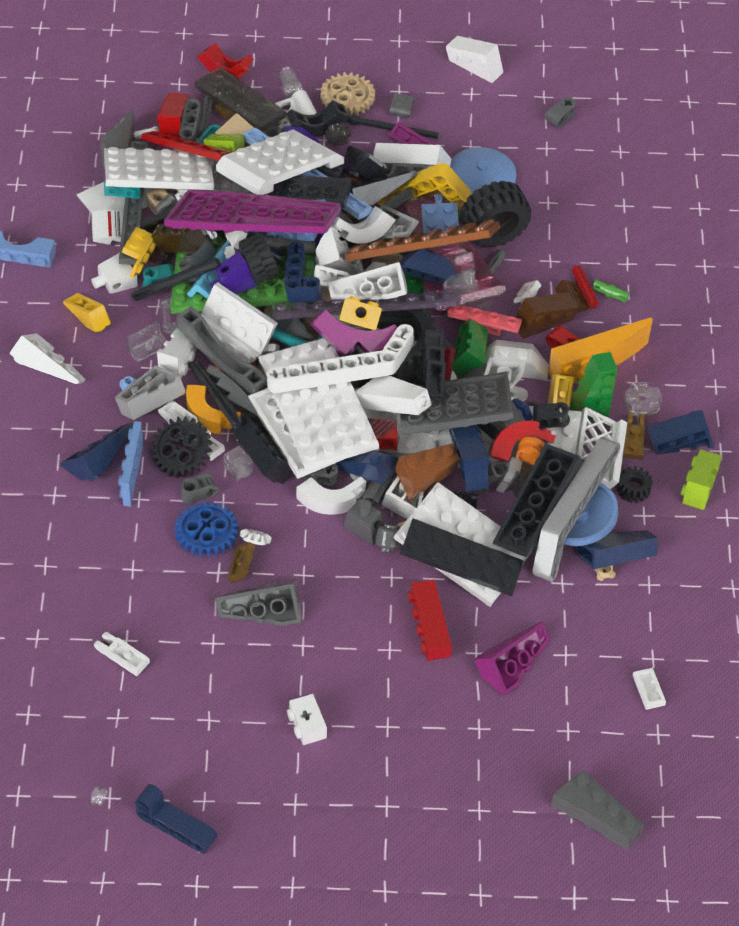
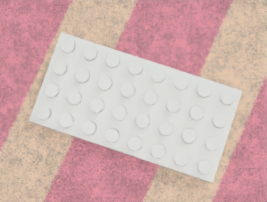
[258,338,379,470]

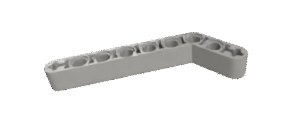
[533,437,620,582]

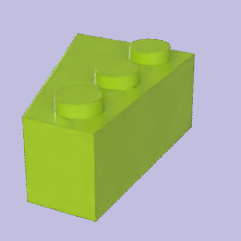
[681,449,722,510]

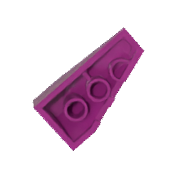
[474,622,550,695]

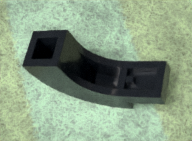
[287,100,350,137]

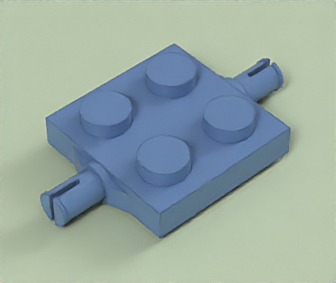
[422,194,459,247]

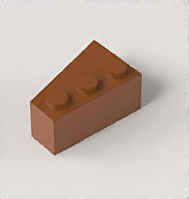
[395,443,460,501]

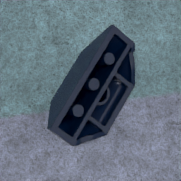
[397,249,461,288]

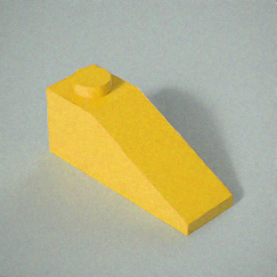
[63,293,111,332]

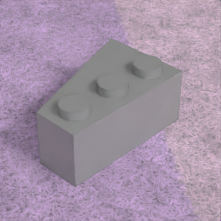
[115,365,186,420]

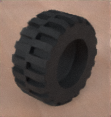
[460,181,532,247]

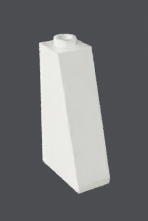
[355,375,432,415]

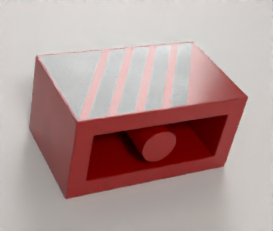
[367,418,400,451]

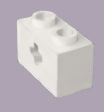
[287,694,327,745]

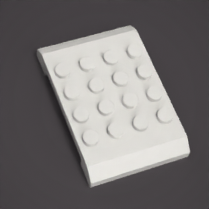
[216,130,344,195]

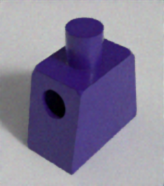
[210,252,257,294]

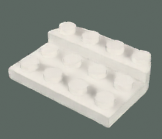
[201,283,278,364]

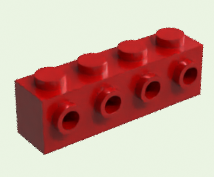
[408,579,452,661]

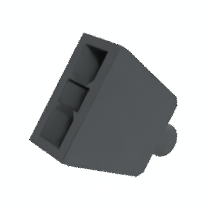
[343,500,384,545]

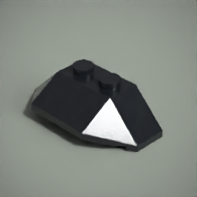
[343,145,387,180]

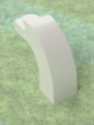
[333,206,396,244]
[297,477,366,515]

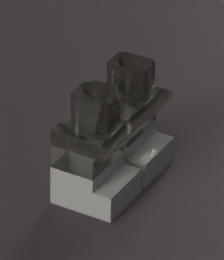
[496,457,533,497]

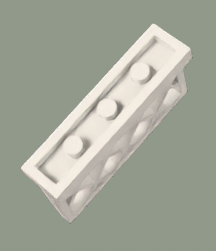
[576,407,627,489]

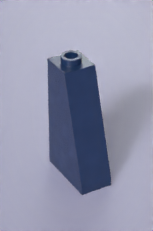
[576,530,658,569]

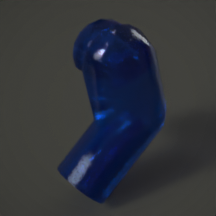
[512,398,533,421]

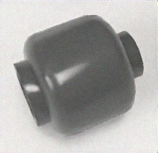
[375,523,400,553]

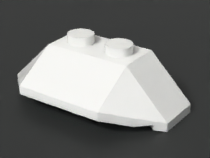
[479,340,549,380]

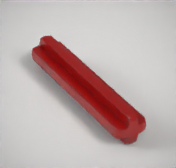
[572,265,599,309]

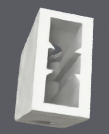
[91,253,138,293]

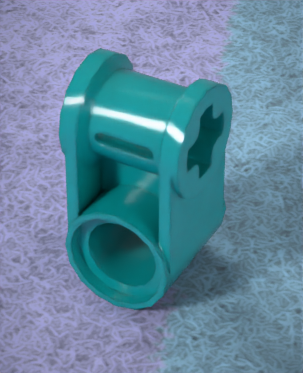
[143,264,175,288]

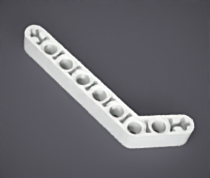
[267,324,414,393]

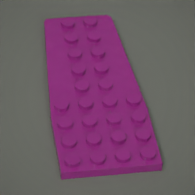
[164,189,341,233]

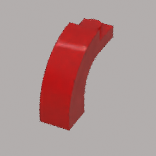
[197,43,254,81]
[488,421,556,462]

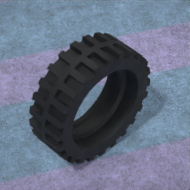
[339,299,437,387]

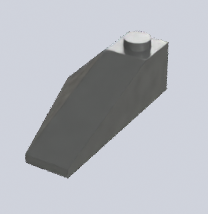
[215,579,302,626]

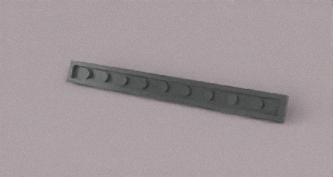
[119,141,149,265]

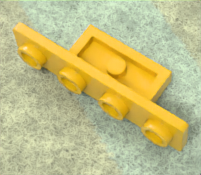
[122,225,159,279]

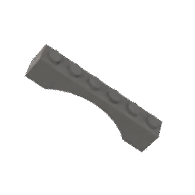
[177,306,267,396]

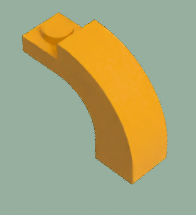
[186,385,241,434]

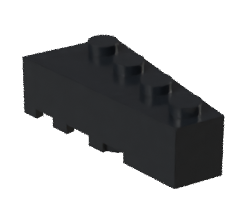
[231,413,293,484]

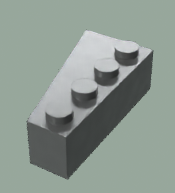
[551,769,645,850]

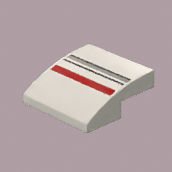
[92,210,124,245]

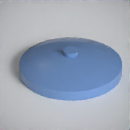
[450,147,516,194]
[564,483,618,546]

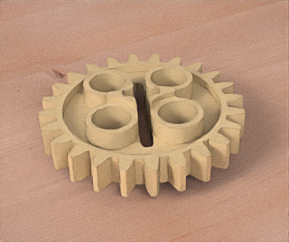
[320,72,375,116]

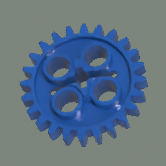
[175,501,239,558]

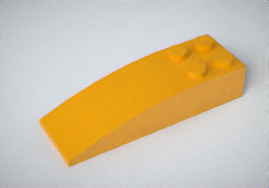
[548,317,653,383]

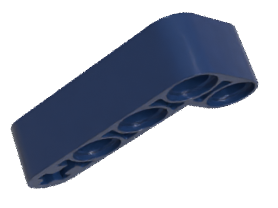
[285,242,322,303]
[135,784,218,854]

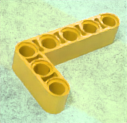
[378,163,472,210]

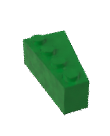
[569,352,617,420]

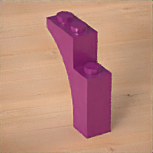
[310,310,398,356]

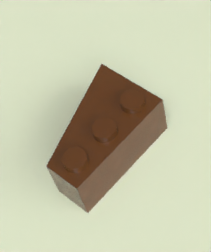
[515,292,579,339]

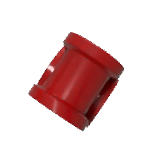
[545,326,580,348]

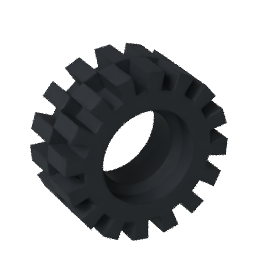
[616,466,653,503]

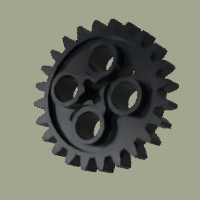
[150,416,213,478]

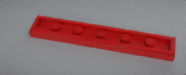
[141,131,232,161]

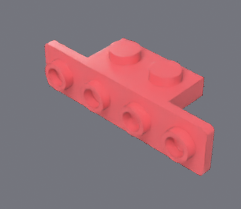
[447,303,522,336]

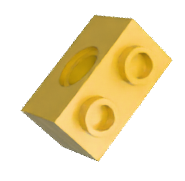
[339,296,382,331]

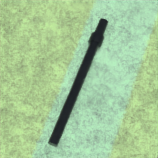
[346,114,439,139]

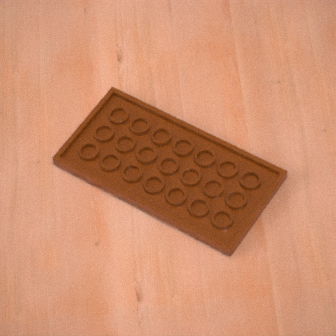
[345,219,500,262]

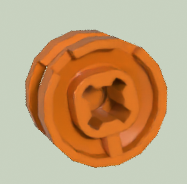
[516,437,545,466]

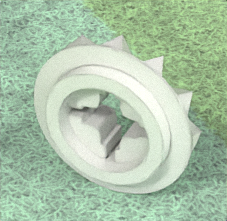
[240,529,271,545]

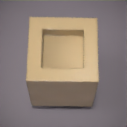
[146,188,168,215]

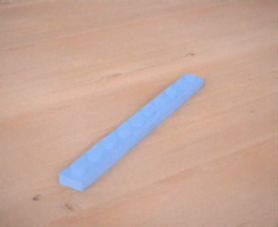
[242,128,372,220]

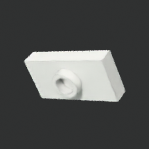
[633,668,666,710]

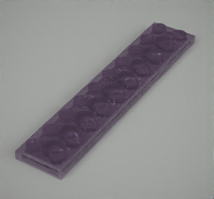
[272,289,460,320]

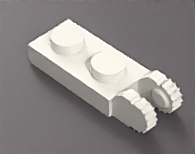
[94,632,150,676]

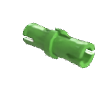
[592,279,630,303]

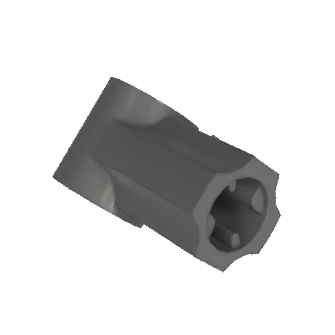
[474,461,506,493]

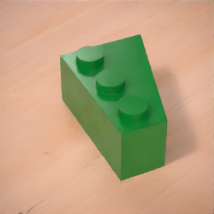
[452,318,488,378]

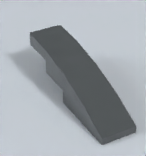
[206,365,262,422]

